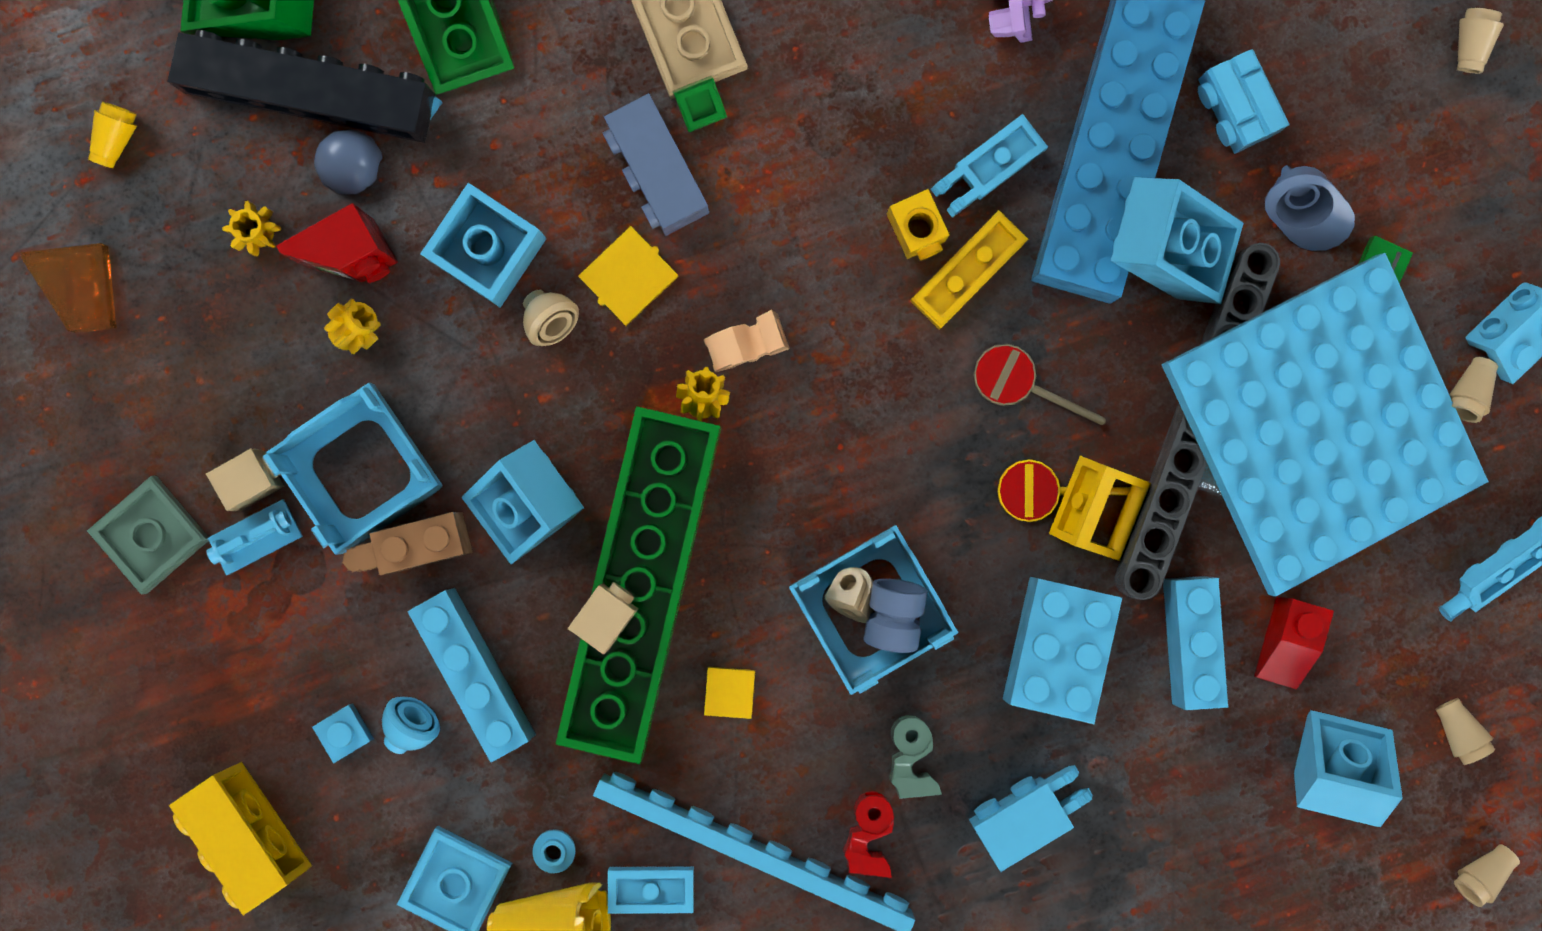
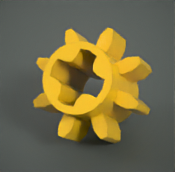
[222,201,281,256]
[324,298,381,354]
[676,367,730,421]

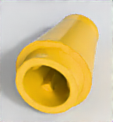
[88,102,137,168]

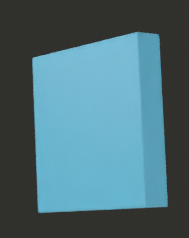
[397,826,513,931]

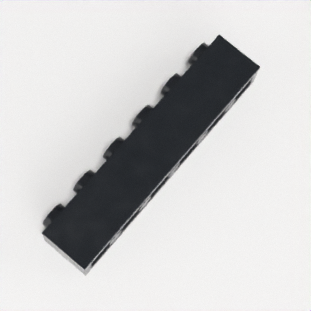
[167,30,436,143]

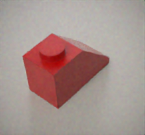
[1254,596,1334,689]

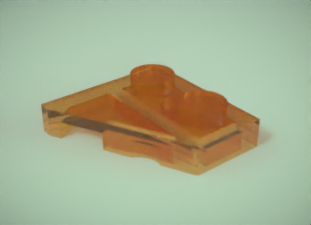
[21,243,117,333]

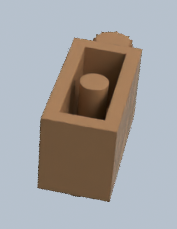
[342,512,473,575]

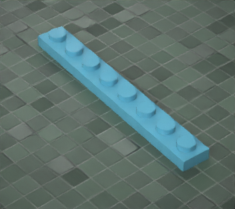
[593,772,915,931]

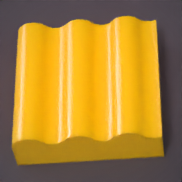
[704,667,755,719]

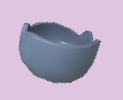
[314,130,383,194]

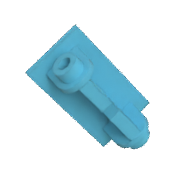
[206,499,303,575]

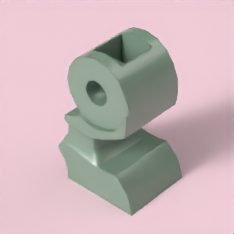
[889,715,942,799]

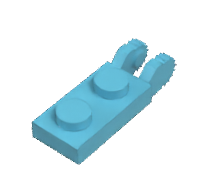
[931,114,1048,217]

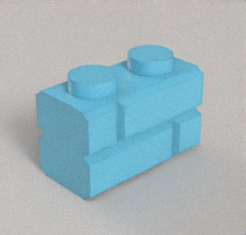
[1198,49,1290,154]

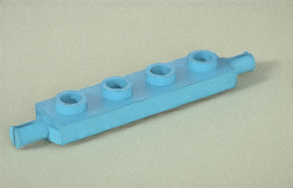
[1439,517,1542,622]

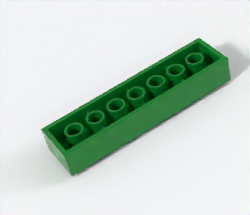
[555,406,721,764]

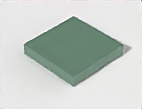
[87,476,209,595]

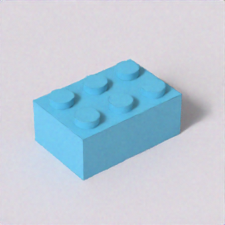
[1111,177,1244,304]
[1003,577,1122,724]

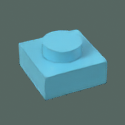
[312,703,374,763]

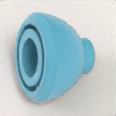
[382,696,440,754]

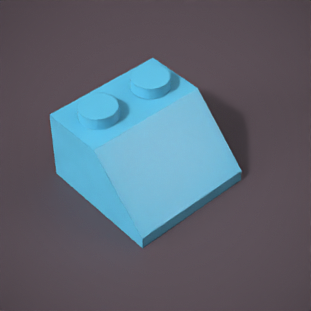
[461,440,584,564]
[1294,710,1403,827]

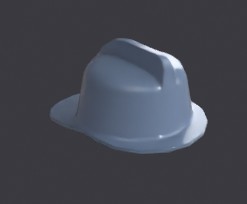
[1265,165,1355,251]

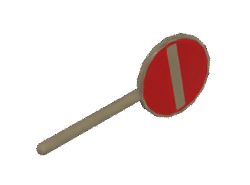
[973,344,1106,425]

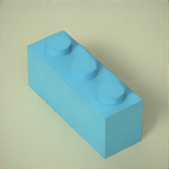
[1163,576,1228,710]

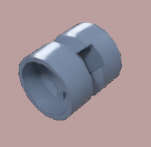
[863,579,928,653]

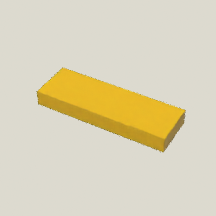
[910,210,1029,330]

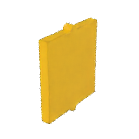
[578,226,679,326]

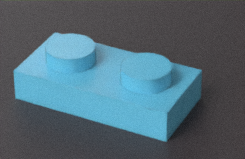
[608,866,694,914]

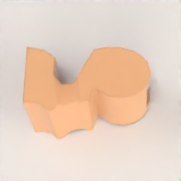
[704,310,790,372]

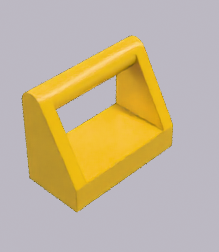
[1049,456,1151,561]

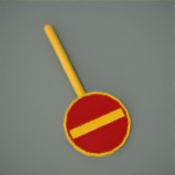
[997,459,1131,522]

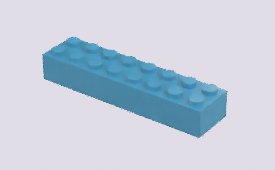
[1031,0,1205,304]

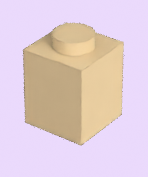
[206,448,284,511]
[568,582,638,655]

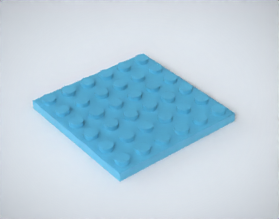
[1161,253,1488,596]

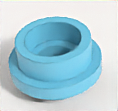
[532,829,576,873]

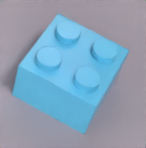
[420,183,547,308]

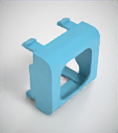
[263,383,443,555]
[789,525,958,695]

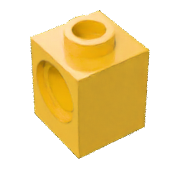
[887,189,949,260]

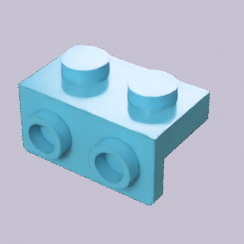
[1466,283,1542,384]

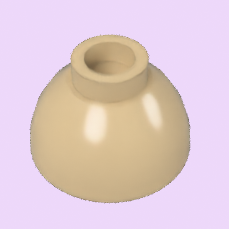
[523,290,579,346]

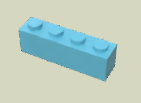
[407,588,536,763]

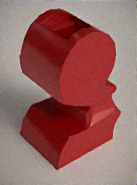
[843,791,894,878]

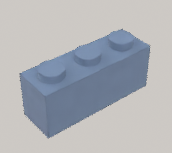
[602,93,709,236]

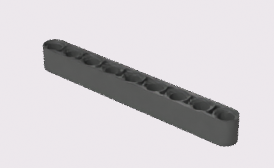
[1114,243,1280,600]

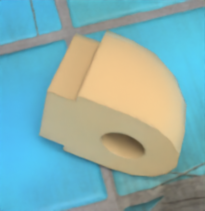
[825,567,873,623]

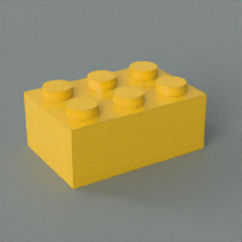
[169,762,312,916]

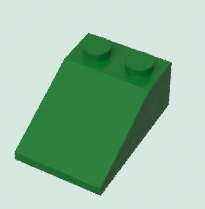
[180,0,314,40]
[398,0,515,95]

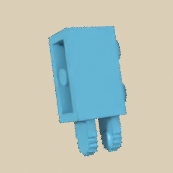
[969,765,1093,872]

